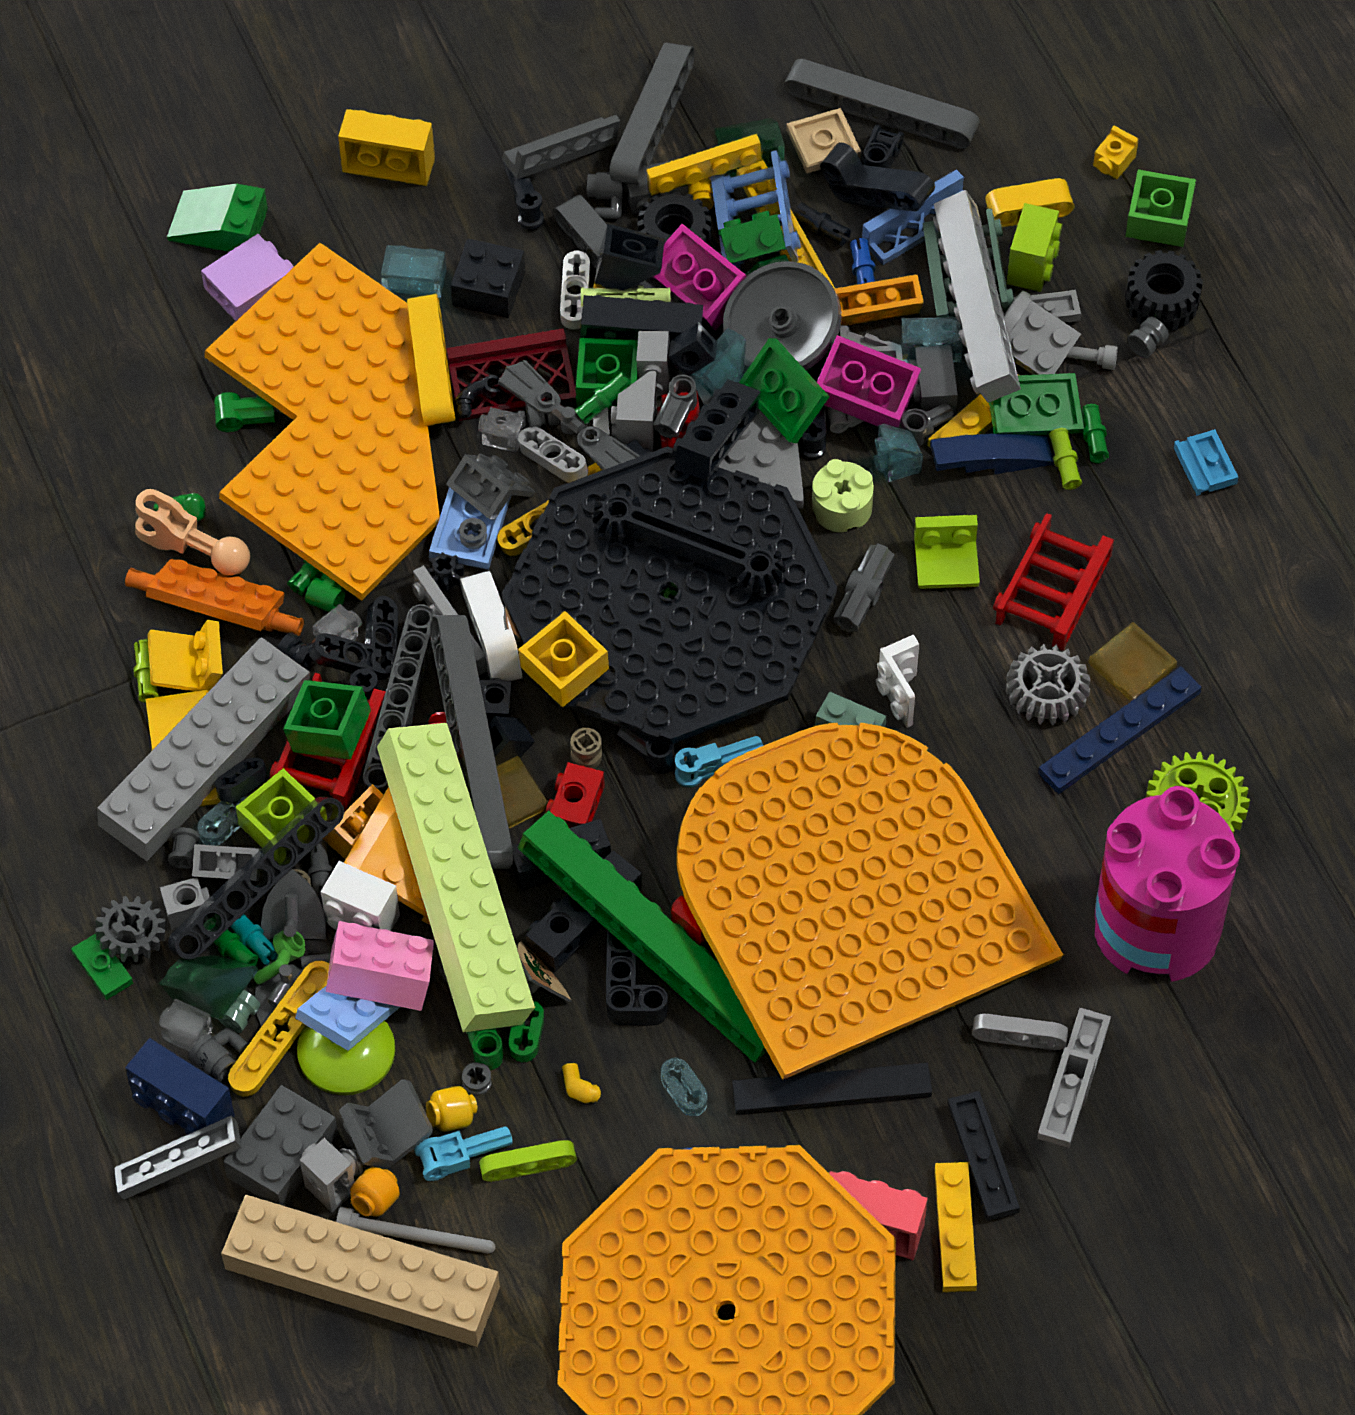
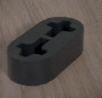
[215,758,267,802]

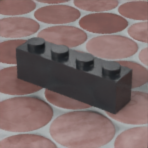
[580,295,703,342]

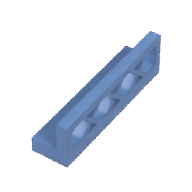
[862,169,977,265]

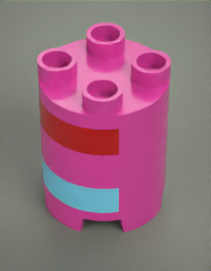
[1095,786,1240,982]

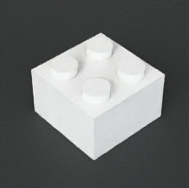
[321,861,400,931]

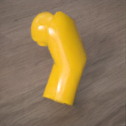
[562,1063,601,1103]

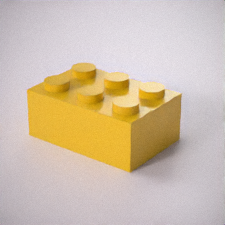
[338,109,435,186]

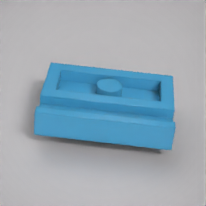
[1174,429,1239,496]

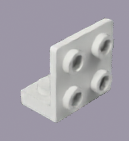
[876,635,919,728]

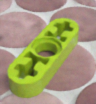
[479,1140,577,1182]

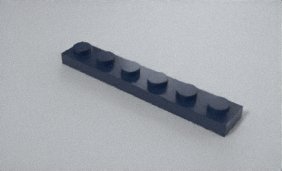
[1038,666,1202,795]

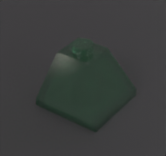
[715,118,785,176]

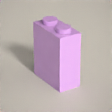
[201,234,293,321]

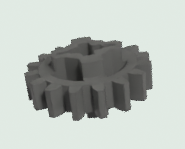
[96,896,165,962]

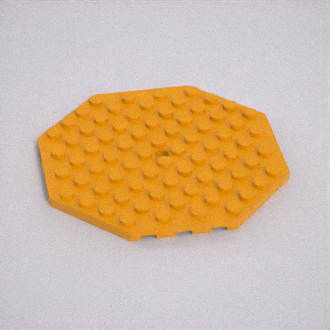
[558,1145,896,1415]

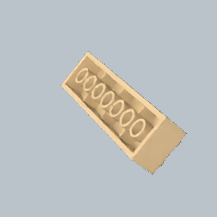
[221,1194,500,1347]

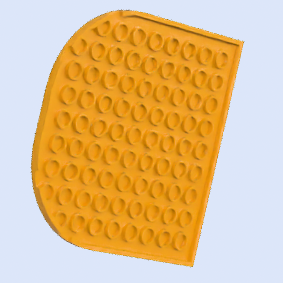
[677,723,1063,1080]

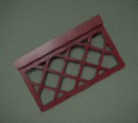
[446,328,576,421]

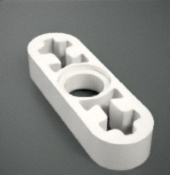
[560,251,590,329]

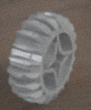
[1006,643,1090,725]

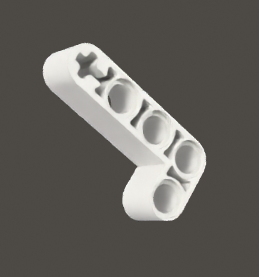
[460,571,522,681]

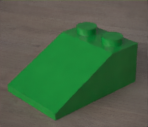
[167,184,268,252]

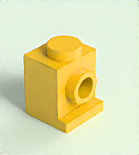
[1093,125,1139,179]

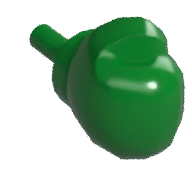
[154,493,206,522]

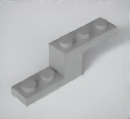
[1037,1008,1111,1148]

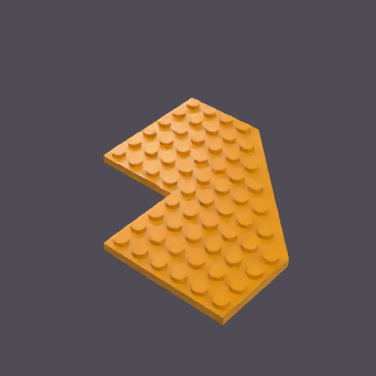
[205,243,440,601]

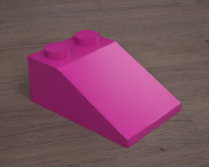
[653,224,747,331]

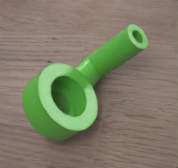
[253,930,305,985]

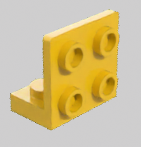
[147,620,223,692]

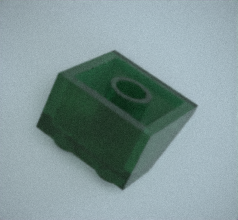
[159,955,258,1019]

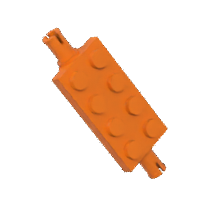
[125,559,304,636]

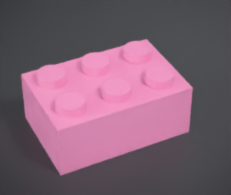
[325,921,434,1011]

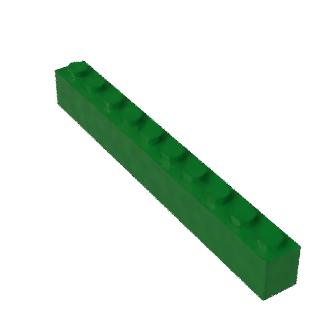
[517,811,767,1063]

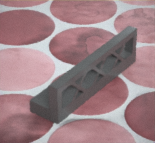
[502,115,620,180]

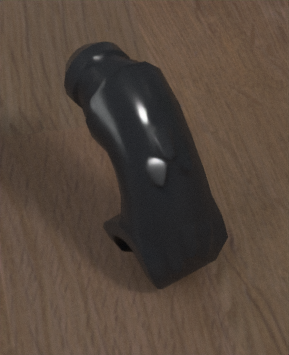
[454,375,500,418]

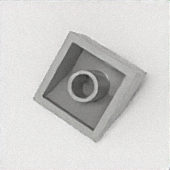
[611,371,657,452]

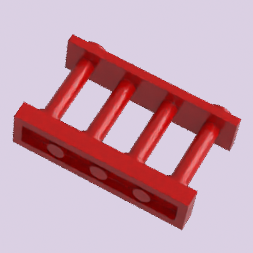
[993,513,1114,651]
[270,673,386,811]

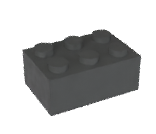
[223,1085,338,1206]

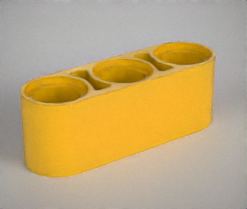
[985,178,1074,227]

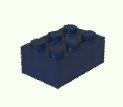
[125,1038,235,1135]

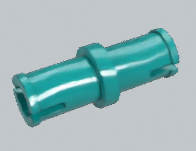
[230,914,278,965]

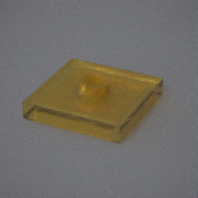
[1089,622,1177,701]
[496,756,548,828]

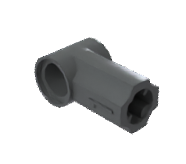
[653,375,698,439]

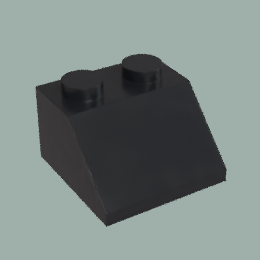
[595,224,665,291]

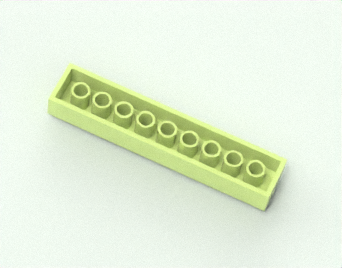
[377,723,535,1032]

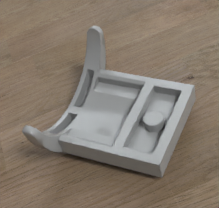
[1004,291,1081,375]

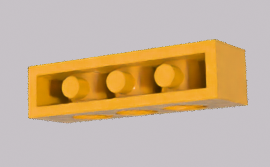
[835,274,924,326]

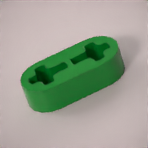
[509,1001,544,1062]

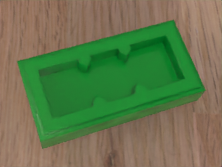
[71,933,134,1000]

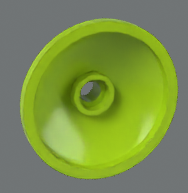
[297,1020,395,1095]

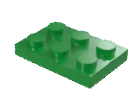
[739,338,830,443]
[989,373,1084,435]

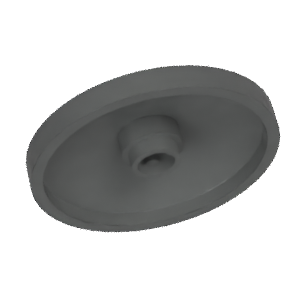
[723,261,842,370]

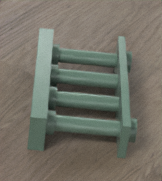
[922,208,1014,333]

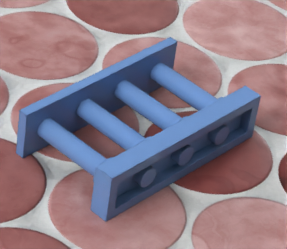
[711,150,801,270]

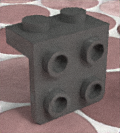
[339,1079,433,1169]

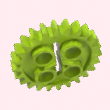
[1146,752,1250,835]

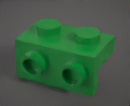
[718,211,786,263]

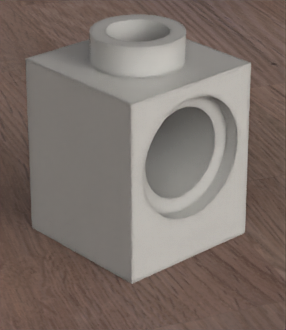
[160,877,210,930]

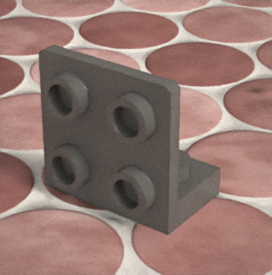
[446,453,536,520]

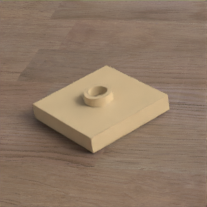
[786,108,861,173]

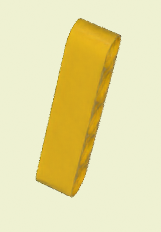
[407,294,455,426]

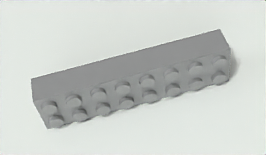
[97,637,310,861]

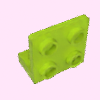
[914,515,980,589]

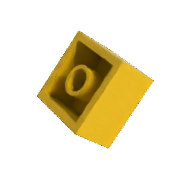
[518,611,609,707]

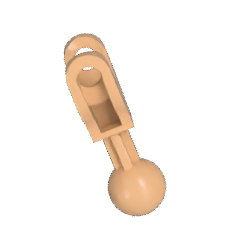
[135,489,250,576]

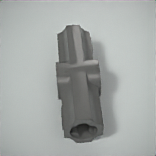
[833,544,895,633]

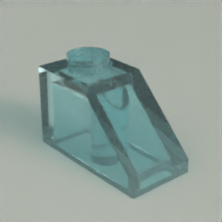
[691,328,746,396]

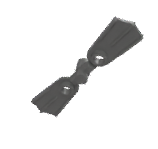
[498,360,640,470]

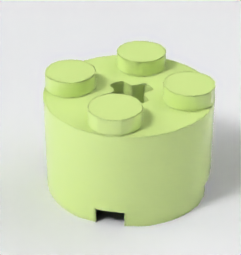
[812,459,874,532]

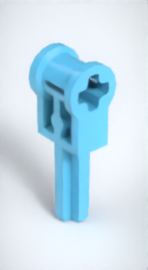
[675,736,763,788]
[414,1127,513,1181]

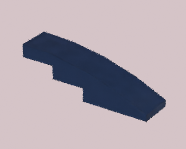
[930,434,1054,474]

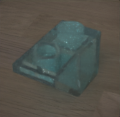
[874,424,923,482]

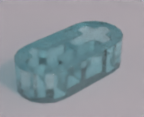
[197,796,246,846]
[661,1058,708,1116]

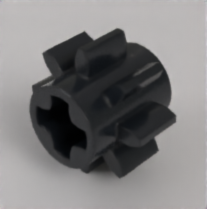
[427,552,464,592]

